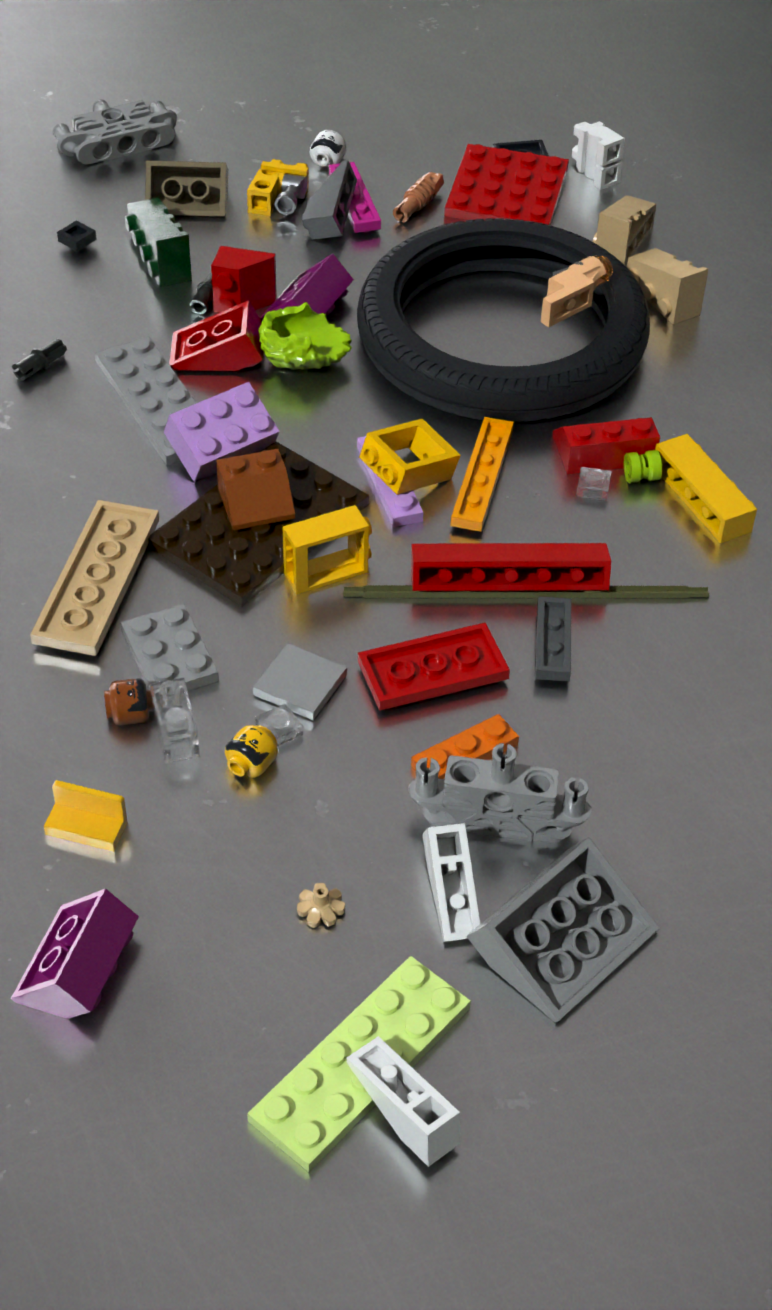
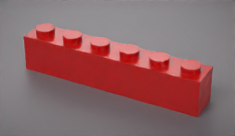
[411,543,612,591]

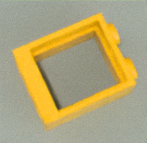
[359,418,461,495]
[283,505,372,595]

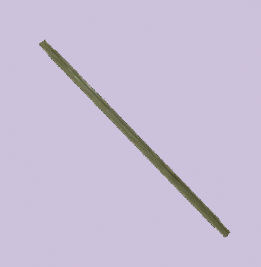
[343,585,709,598]

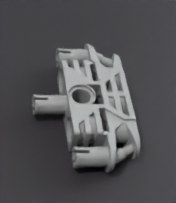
[53,99,177,164]
[408,743,592,843]

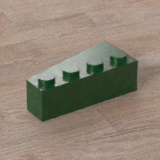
[124,198,192,287]

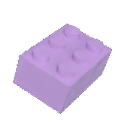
[164,382,280,483]

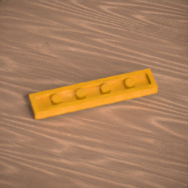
[450,417,514,532]

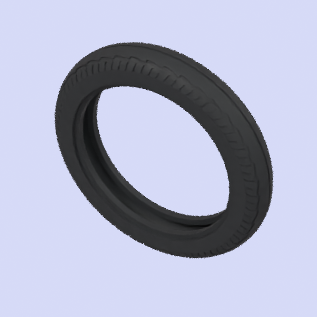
[357,218,650,422]

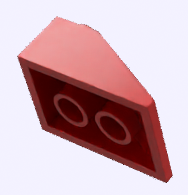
[169,300,264,371]

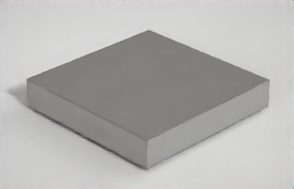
[253,643,347,720]

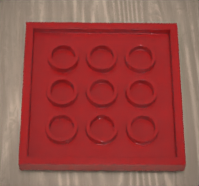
[444,144,569,225]

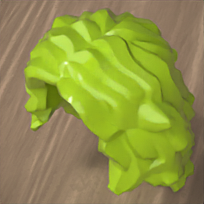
[258,302,352,370]

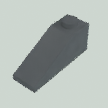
[302,160,357,240]

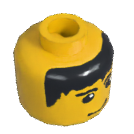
[225,725,278,778]

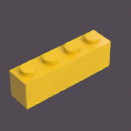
[655,434,757,544]

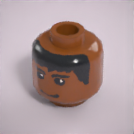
[104,678,156,726]

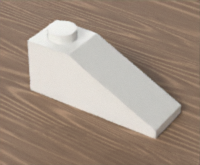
[422,823,480,942]
[346,1036,460,1167]

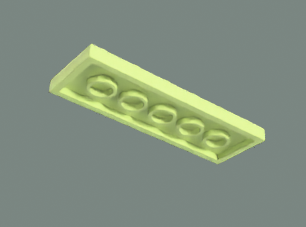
[247,956,471,1173]

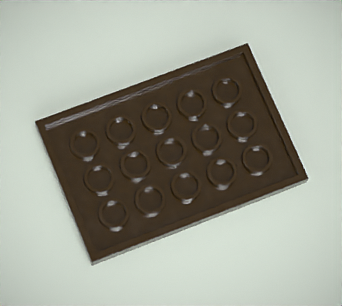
[147,441,369,607]

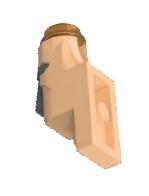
[541,255,613,328]

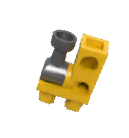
[247,159,309,216]

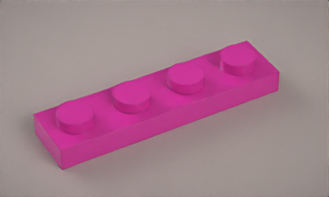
[329,162,381,233]

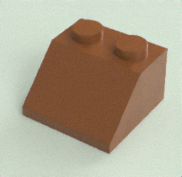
[216,449,295,530]

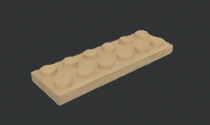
[30,500,160,656]

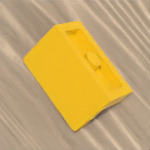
[44,780,128,852]

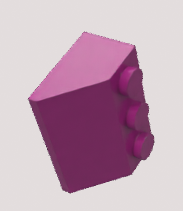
[260,254,354,321]
[11,889,139,1019]

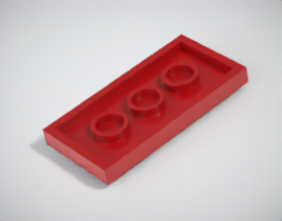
[358,622,510,711]

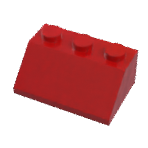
[552,417,660,475]

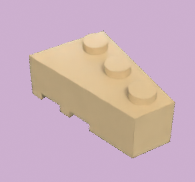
[592,195,656,266]
[627,248,709,325]

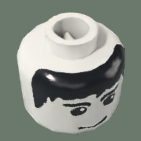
[309,130,347,167]

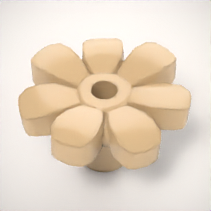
[297,883,345,928]

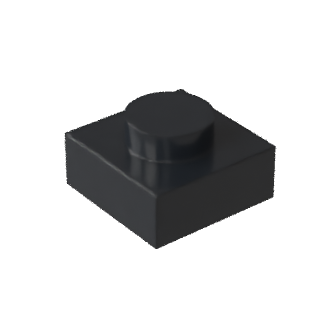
[57,220,97,252]

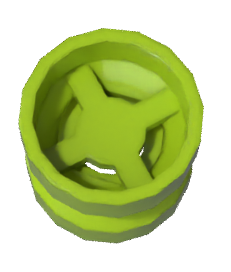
[624,450,662,483]

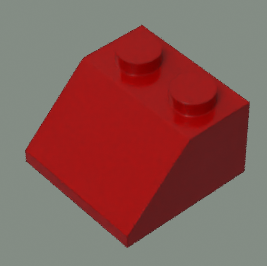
[211,246,277,313]

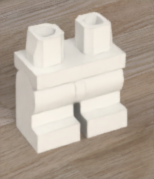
[572,121,625,190]

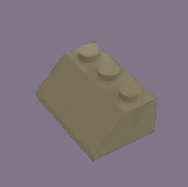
[145,160,229,217]

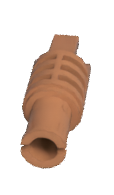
[393,172,444,222]

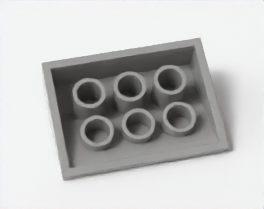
[467,837,660,1023]

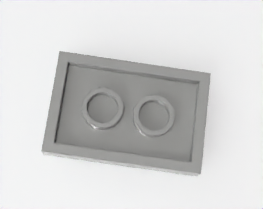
[121,604,219,701]

